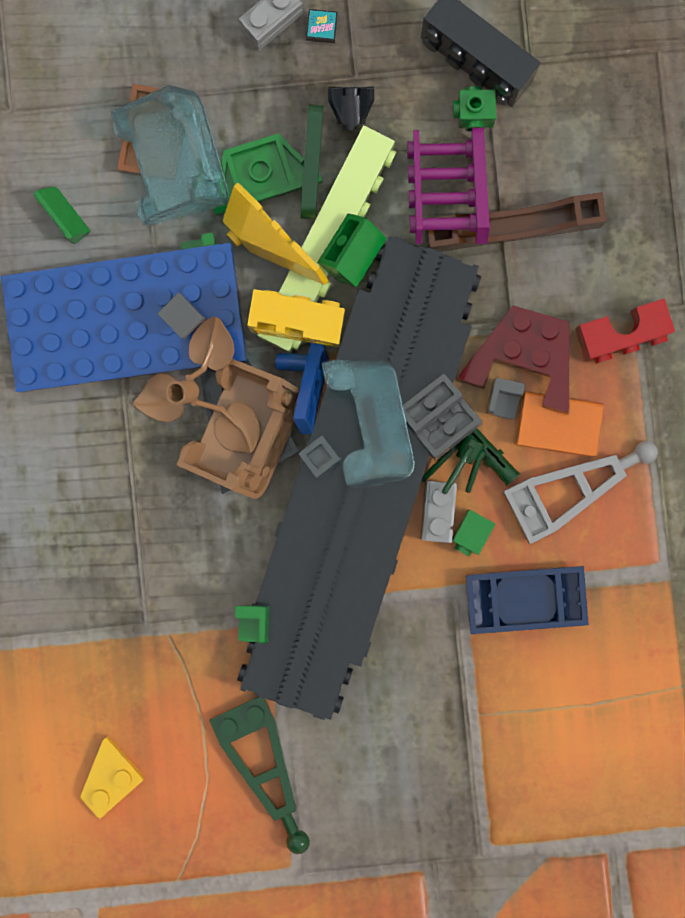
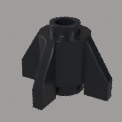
[328,86,374,130]

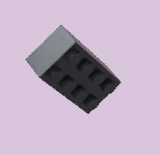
[420,0,541,107]

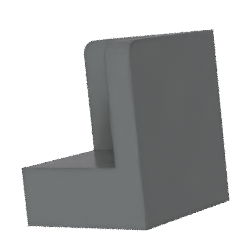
[157,292,207,339]
[486,377,525,420]
[298,435,344,480]

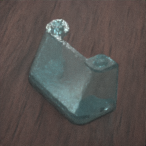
[111,85,229,226]
[321,359,414,489]

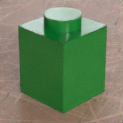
[452,509,496,557]

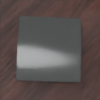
[397,373,482,461]

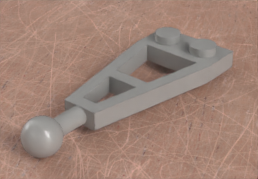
[503,441,658,544]

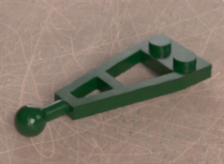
[209,696,310,854]

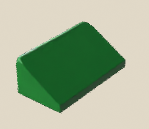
[33,187,90,244]

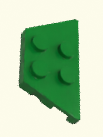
[214,133,323,216]

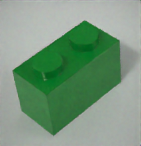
[317,213,387,287]

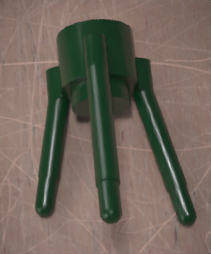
[422,434,486,494]

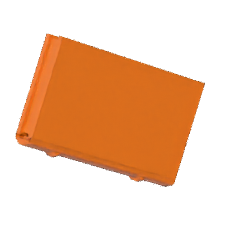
[515,391,604,457]

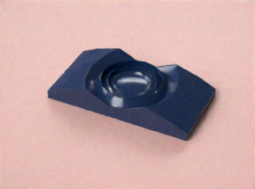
[465,566,589,634]

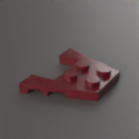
[458,306,570,415]

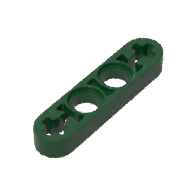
[301,104,324,220]

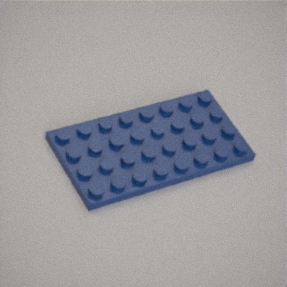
[1,243,247,393]

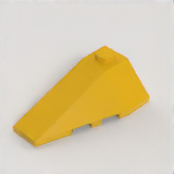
[223,183,328,285]

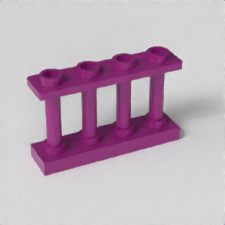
[407,128,490,244]

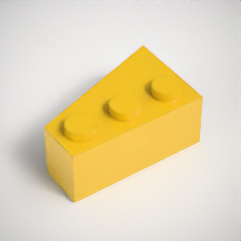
[247,289,345,347]

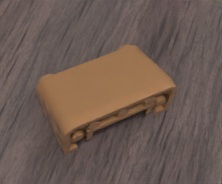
[176,359,300,499]

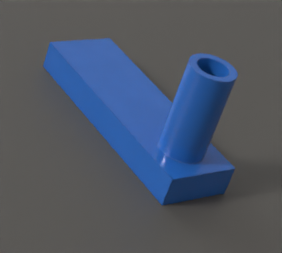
[275,343,329,434]

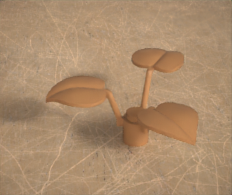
[133,317,260,454]

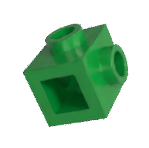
[453,86,496,132]

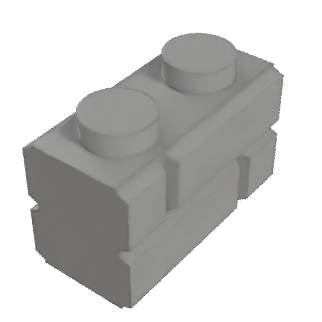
[238,0,303,51]
[420,481,457,543]

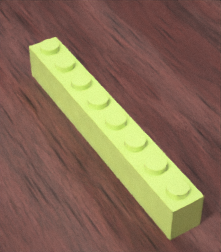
[257,125,397,353]

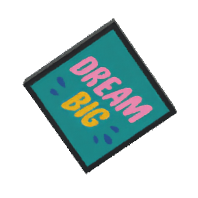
[306,9,338,43]

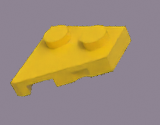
[80,736,145,819]

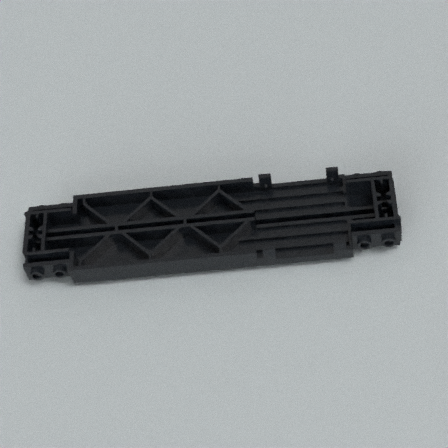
[237,236,481,720]

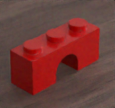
[575,298,675,364]

